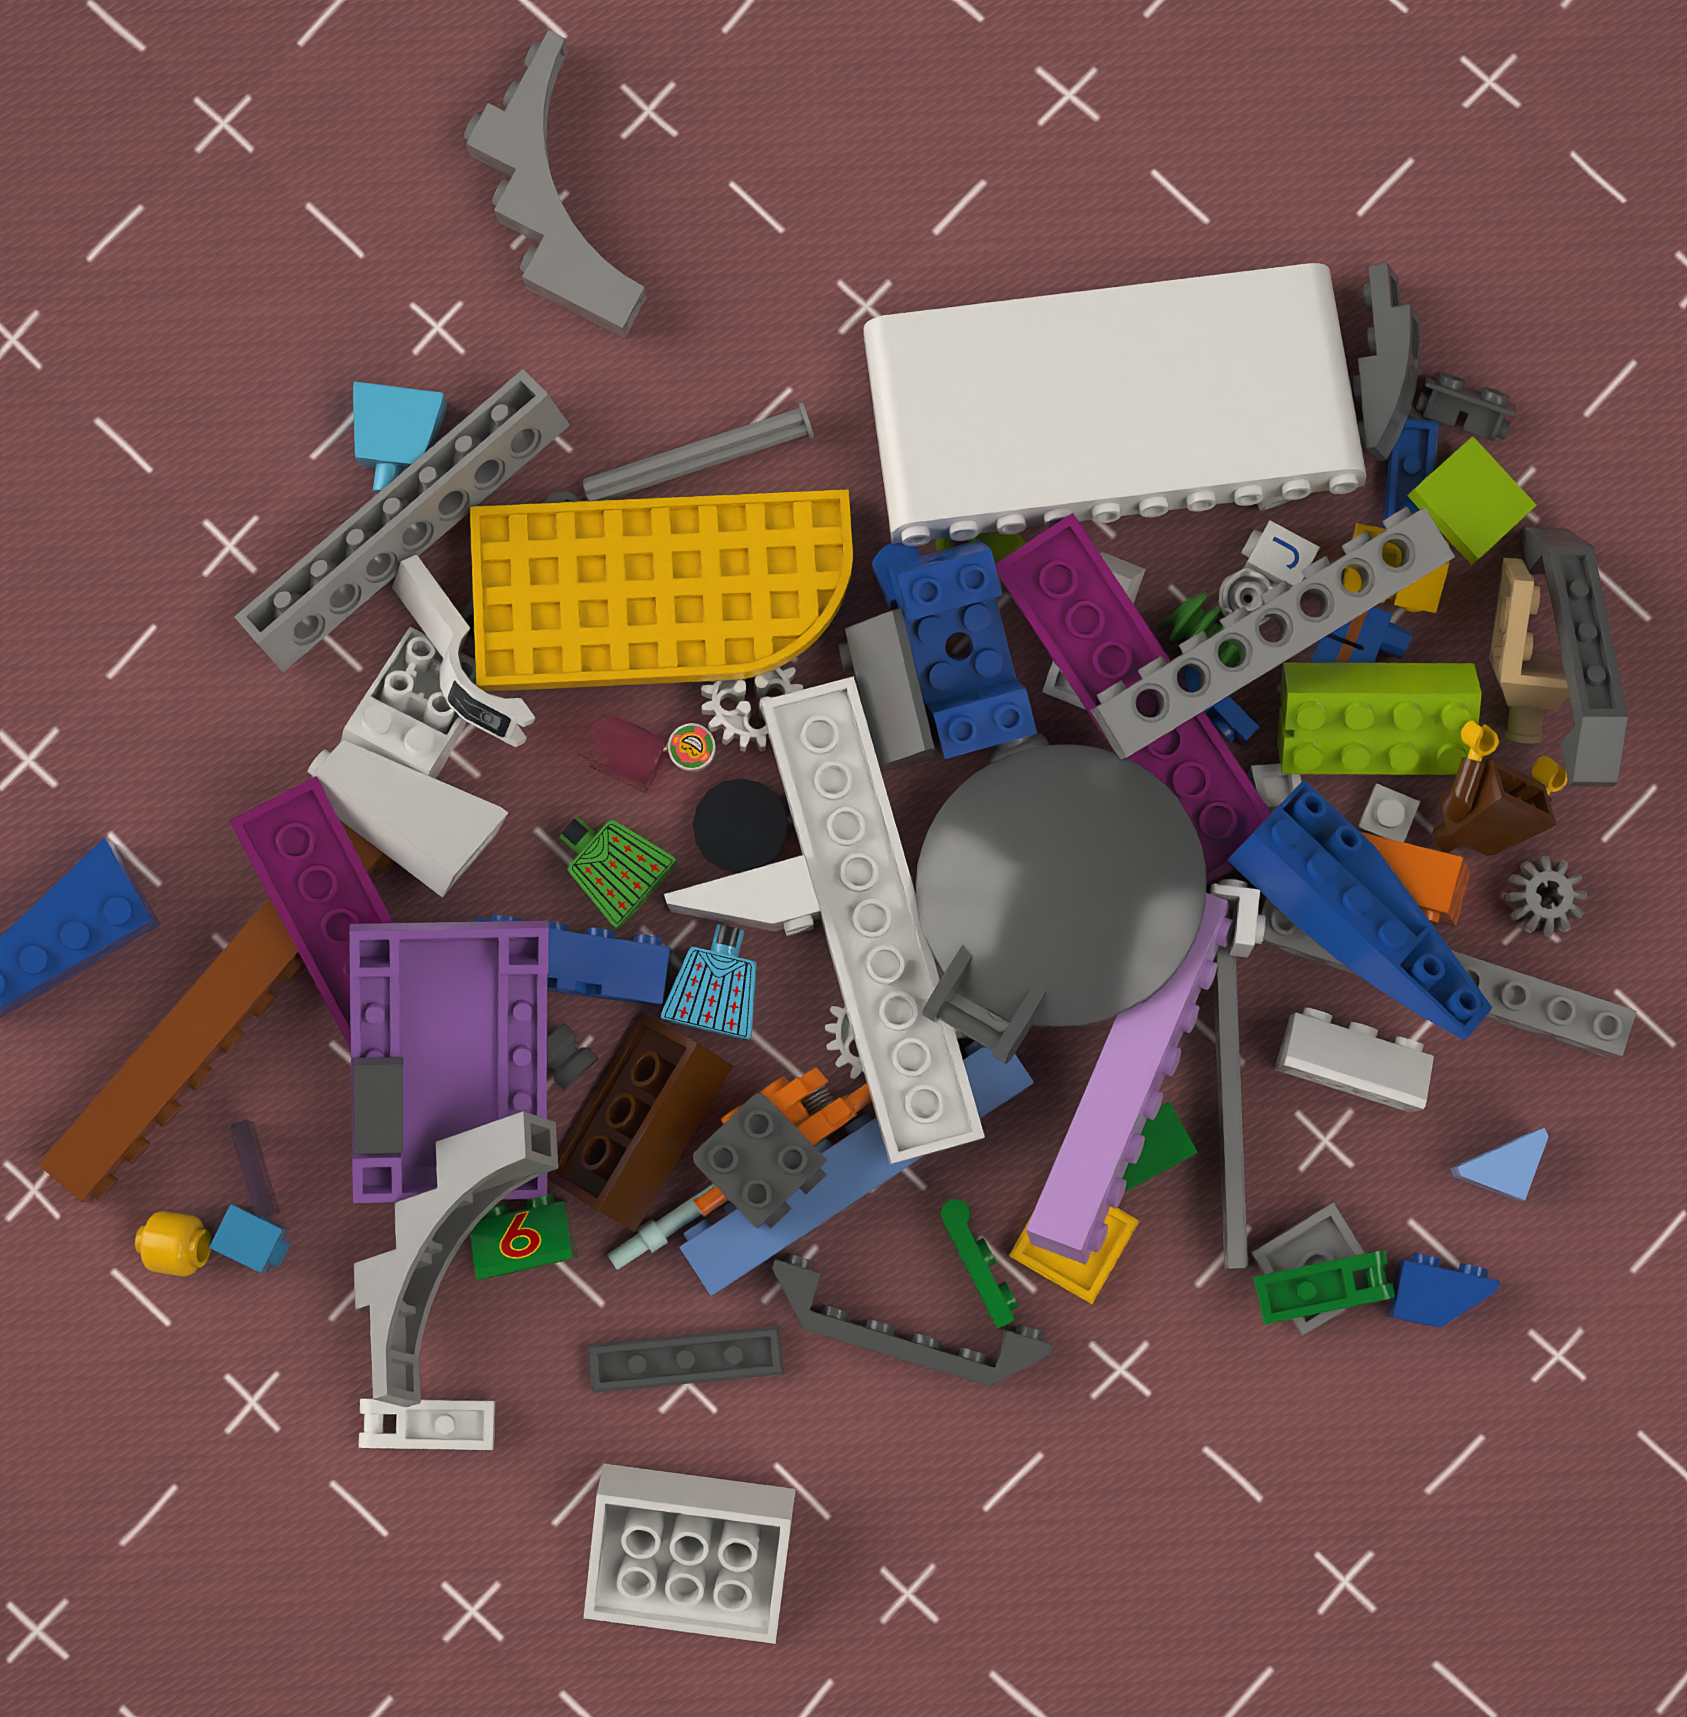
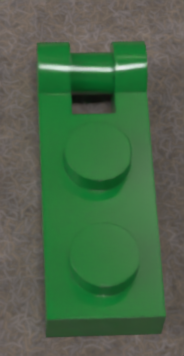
[940,1199,1018,1329]
[1252,1249,1395,1325]

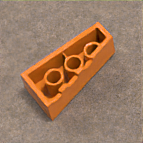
[1361,832,1471,927]

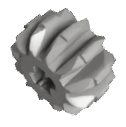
[1504,856,1587,938]

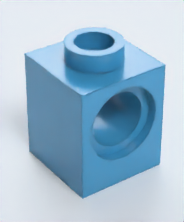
[209,1204,290,1273]

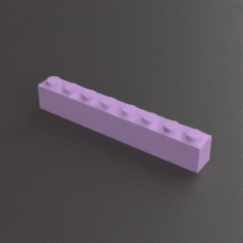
[1026,893,1235,1265]

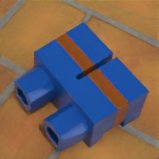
[1309,607,1412,663]

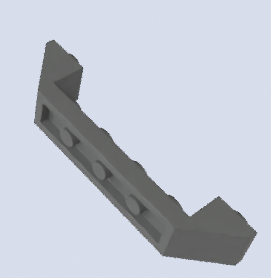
[1520,527,1628,787]
[772,1253,1053,1387]

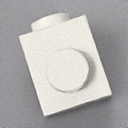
[1207,879,1266,958]

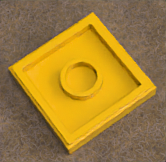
[1008,1206,1140,1304]

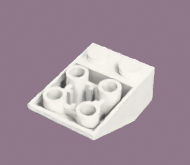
[341,627,476,779]

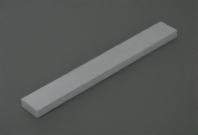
[1213,883,1248,1269]

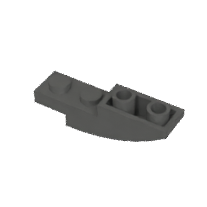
[1353,262,1421,462]

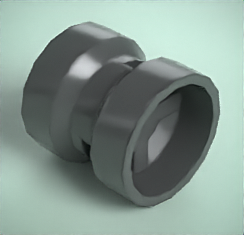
[547,1023,598,1091]

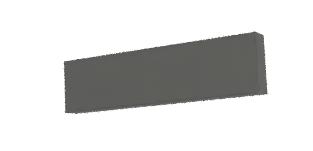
[587,1326,784,1393]

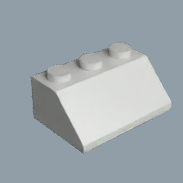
[1274,1007,1434,1113]

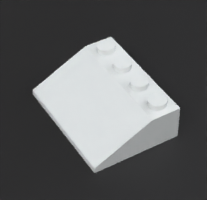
[584,1464,796,1644]

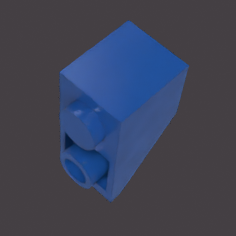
[1387,1253,1500,1328]

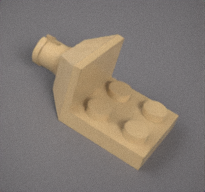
[1489,558,1570,744]

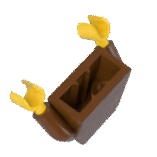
[1432,721,1568,856]

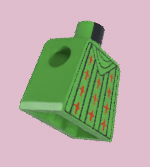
[559,816,678,932]

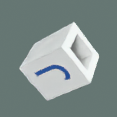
[1241,520,1320,588]

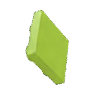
[1407,436,1537,565]

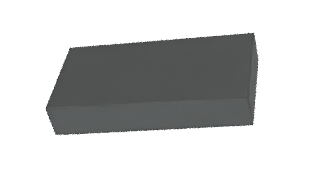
[353,1057,403,1154]

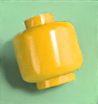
[135,1211,211,1277]

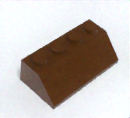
[547,1012,733,1232]

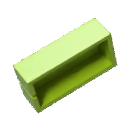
[1277,662,1482,775]

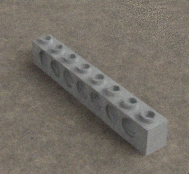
[235,369,570,672]
[1090,507,1455,760]
[1258,895,1637,1059]

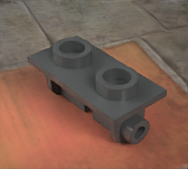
[1415,372,1516,441]

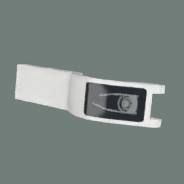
[392,554,535,747]

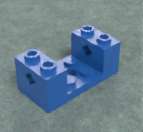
[888,540,1037,759]

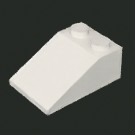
[664,855,821,936]

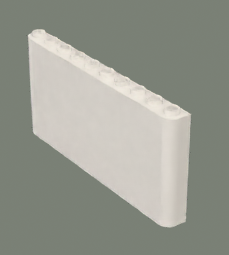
[863,263,1366,547]

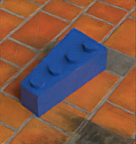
[0,837,161,1018]
[475,914,672,1007]

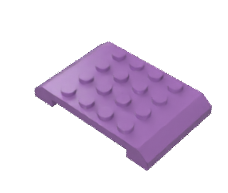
[349,921,549,1203]

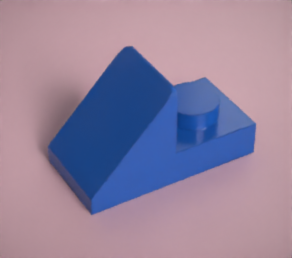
[1181,666,1259,746]

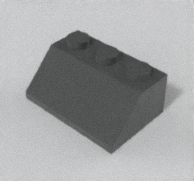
[838,608,934,772]

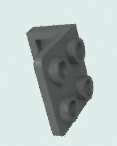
[693,1094,827,1228]

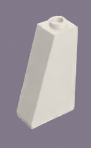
[307,739,508,898]

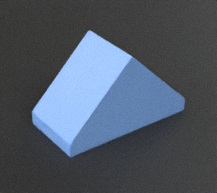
[1450,1128,1549,1201]

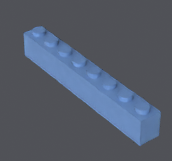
[679,1041,1034,1296]

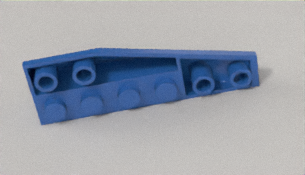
[1228,780,1493,1040]

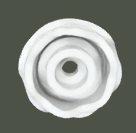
[1219,568,1276,625]

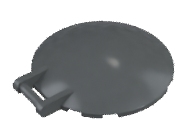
[916,744,1206,1064]

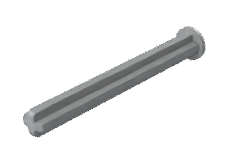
[583,402,814,501]

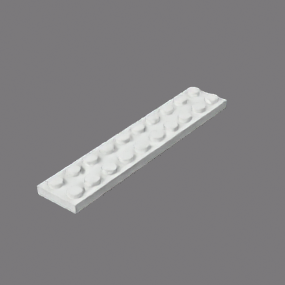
[761,676,985,1165]

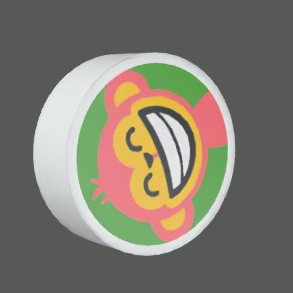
[668,723,716,772]

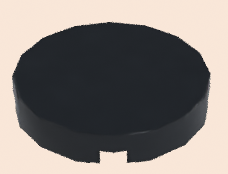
[693,778,788,874]

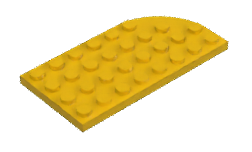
[470,489,853,692]

